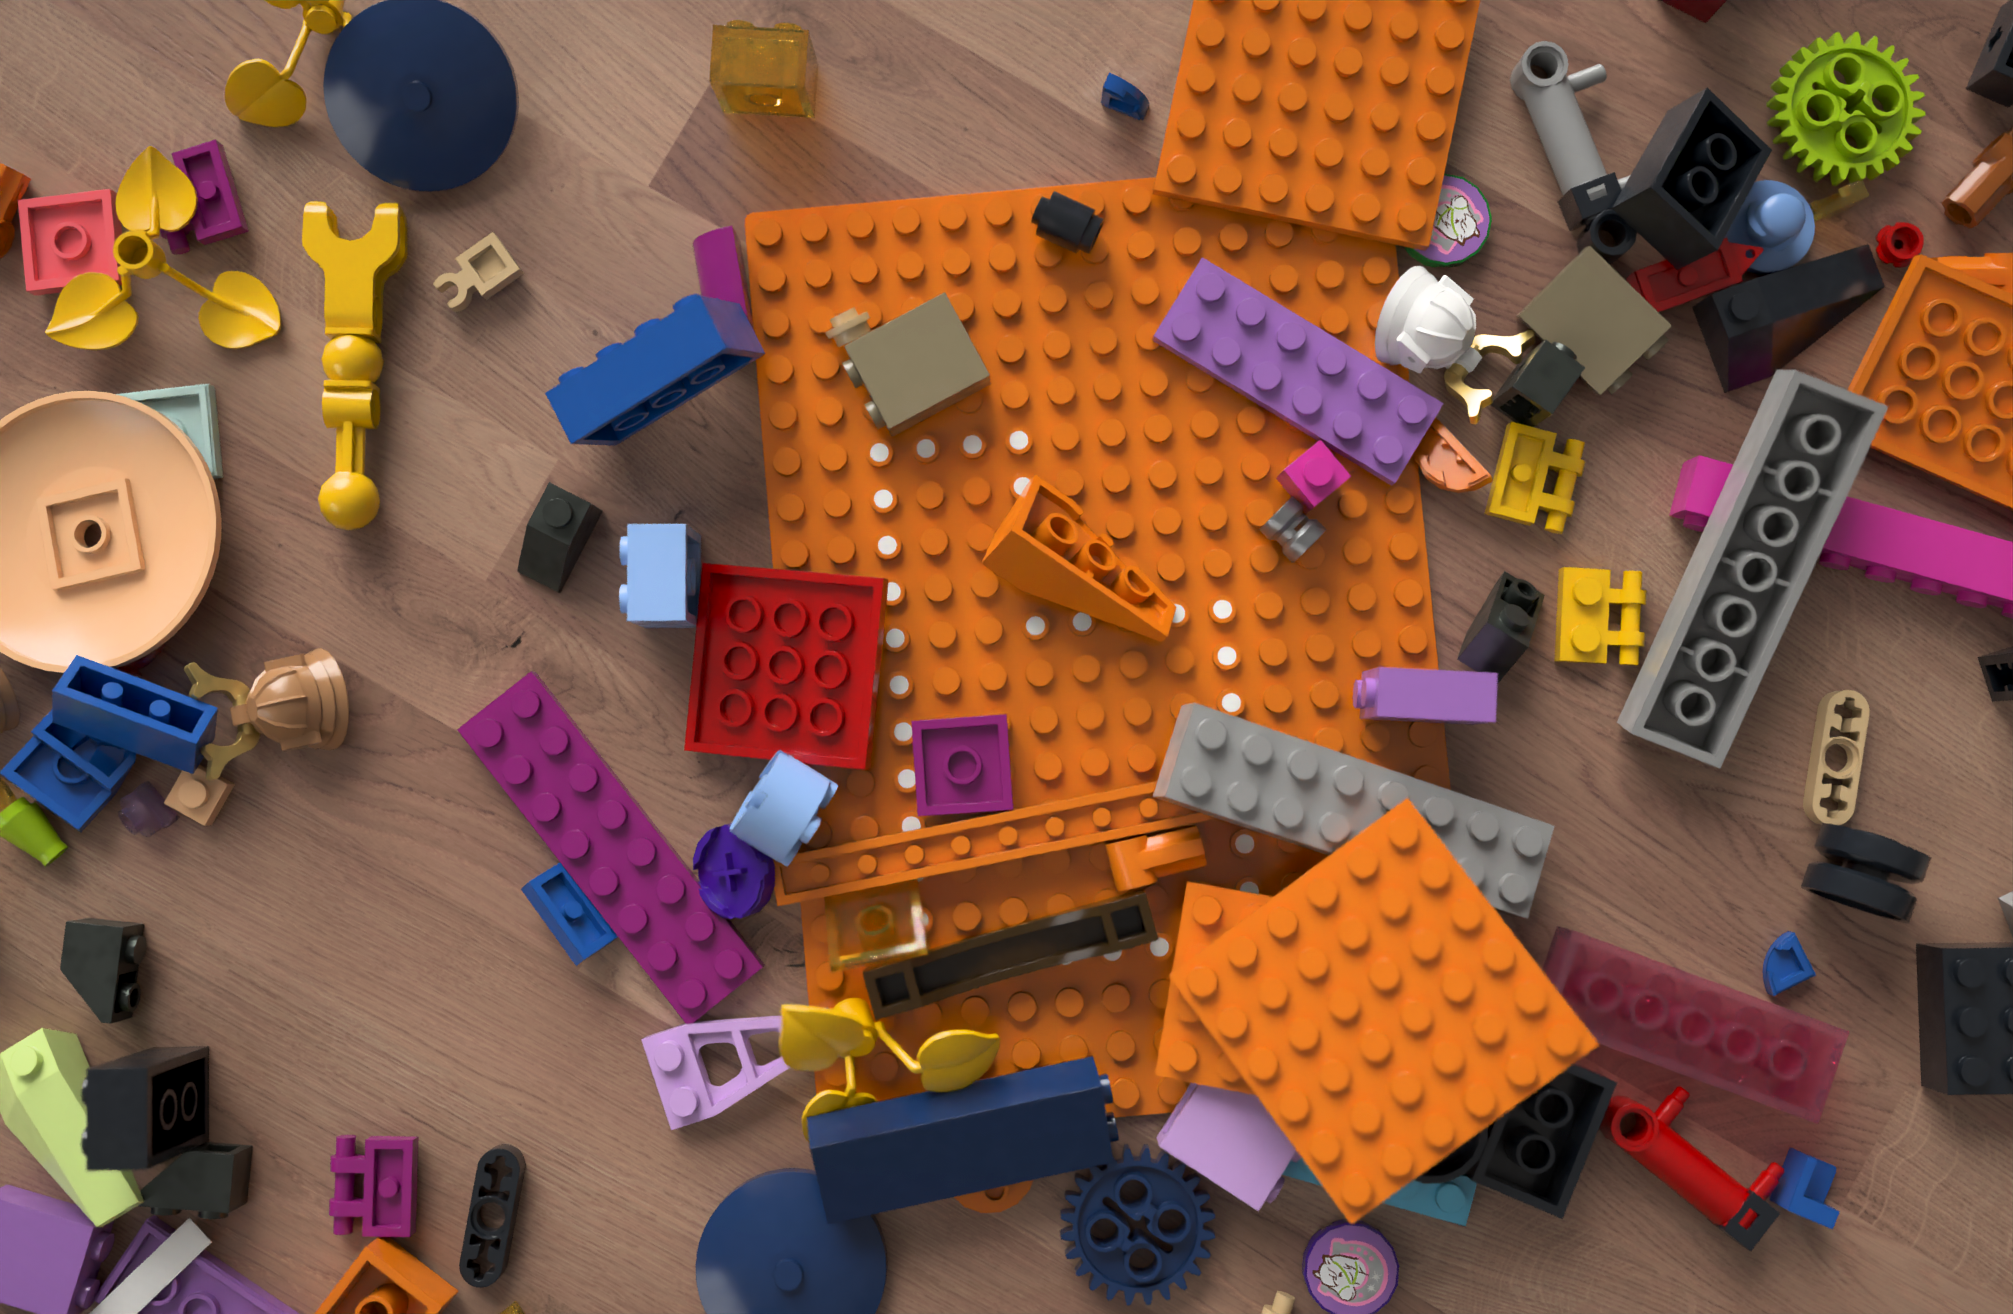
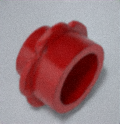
[1876,222,1924,268]

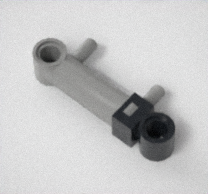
[1510,41,1637,265]

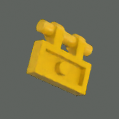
[1484,421,1585,534]
[1554,567,1647,666]

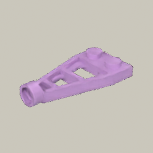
[641,1007,831,1130]

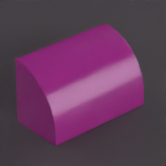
[693,226,754,328]

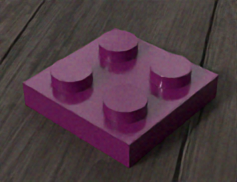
[911,714,1013,816]

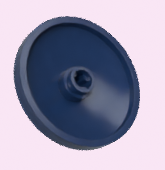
[323,0,519,192]
[695,1168,888,1314]

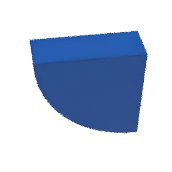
[1101,73,1149,120]
[1763,931,1816,996]

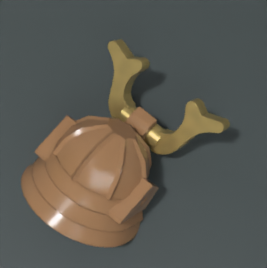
[184,648,349,781]

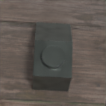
[517,482,603,593]

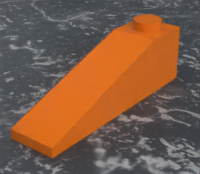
[981,474,1177,642]

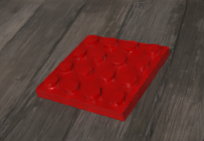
[684,563,889,770]

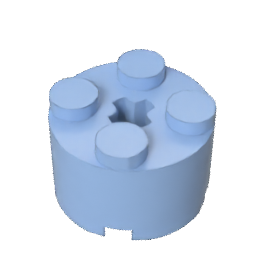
[729,750,838,866]

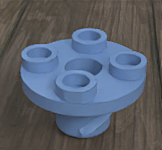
[1725,180,1815,275]

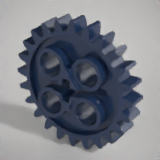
[1060,1144,1215,1305]

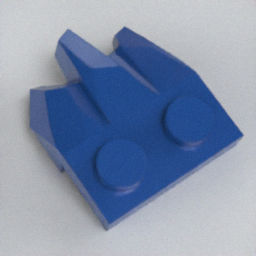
[0,710,136,833]

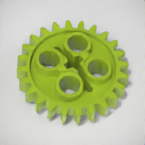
[1766,32,1926,186]

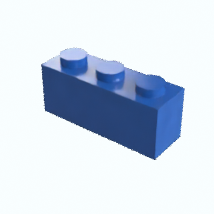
[52,655,218,774]

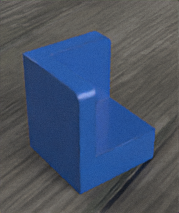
[1769,1147,1840,1229]

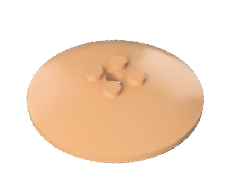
[0,391,222,673]

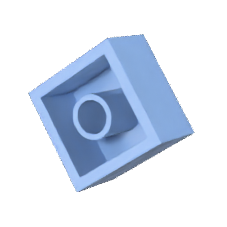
[619,524,701,628]

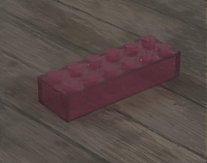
[1542,926,1849,1124]

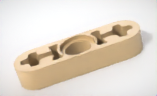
[1803,690,1870,825]

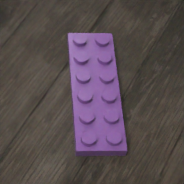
[1152,257,1444,486]

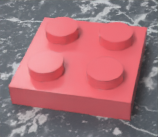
[18,189,122,296]

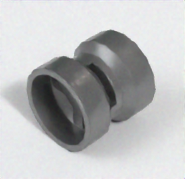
[1259,496,1327,563]

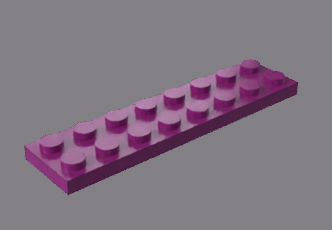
[457,671,765,1024]

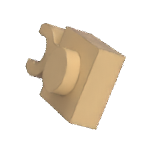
[433,232,524,312]

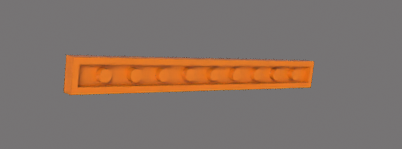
[773,781,1218,907]

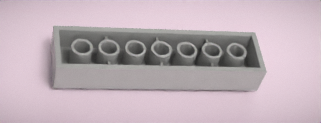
[1617,370,1888,768]
[1153,703,1554,918]

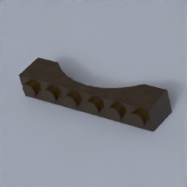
[862,889,1159,1020]

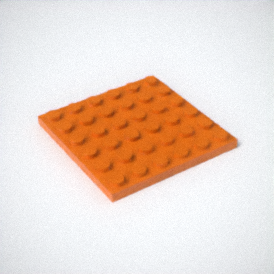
[1152,0,1480,251]
[1168,797,1599,1225]

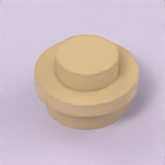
[825,307,872,347]

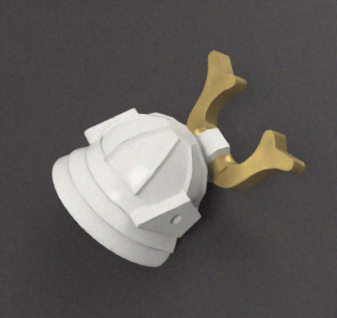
[1375,266,1535,424]

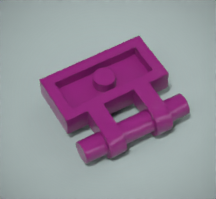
[160,139,249,255]
[329,1135,419,1237]

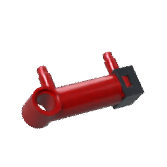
[1599,1086,1785,1252]

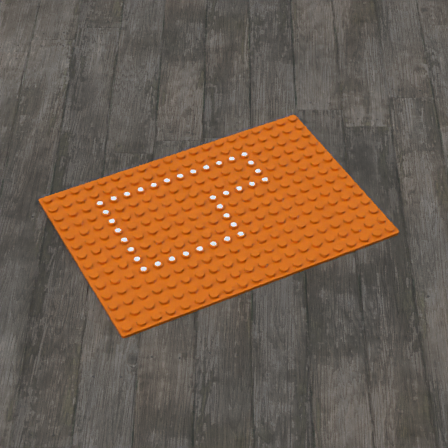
[745,177,1451,1118]

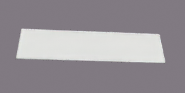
[89,1218,212,1314]

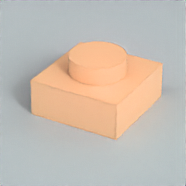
[164,764,235,826]

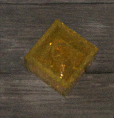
[709,20,818,118]

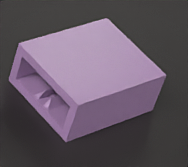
[1156,1083,1301,1211]

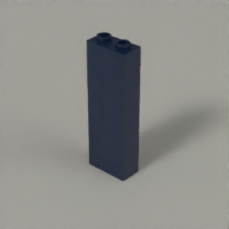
[807,1056,1119,1224]

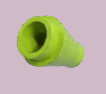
[0,797,69,867]

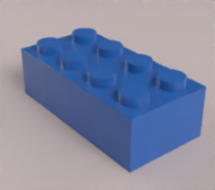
[545,294,766,446]

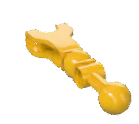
[302,201,408,530]

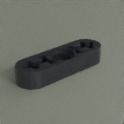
[459,1144,526,1288]

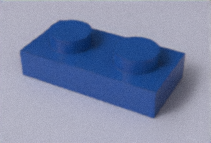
[521,863,618,966]

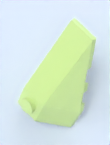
[0,1028,144,1227]

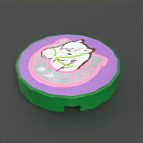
[1403,174,1492,268]

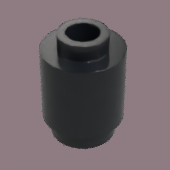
[1031,191,1104,254]

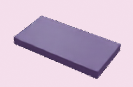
[93,1215,299,1314]

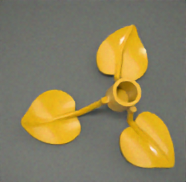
[224,0,352,127]
[45,146,281,350]
[779,998,1000,1142]

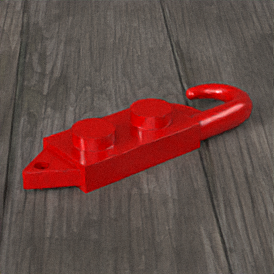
[1625,237,1764,312]

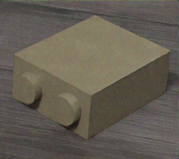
[1516,246,1672,395]
[842,292,991,437]

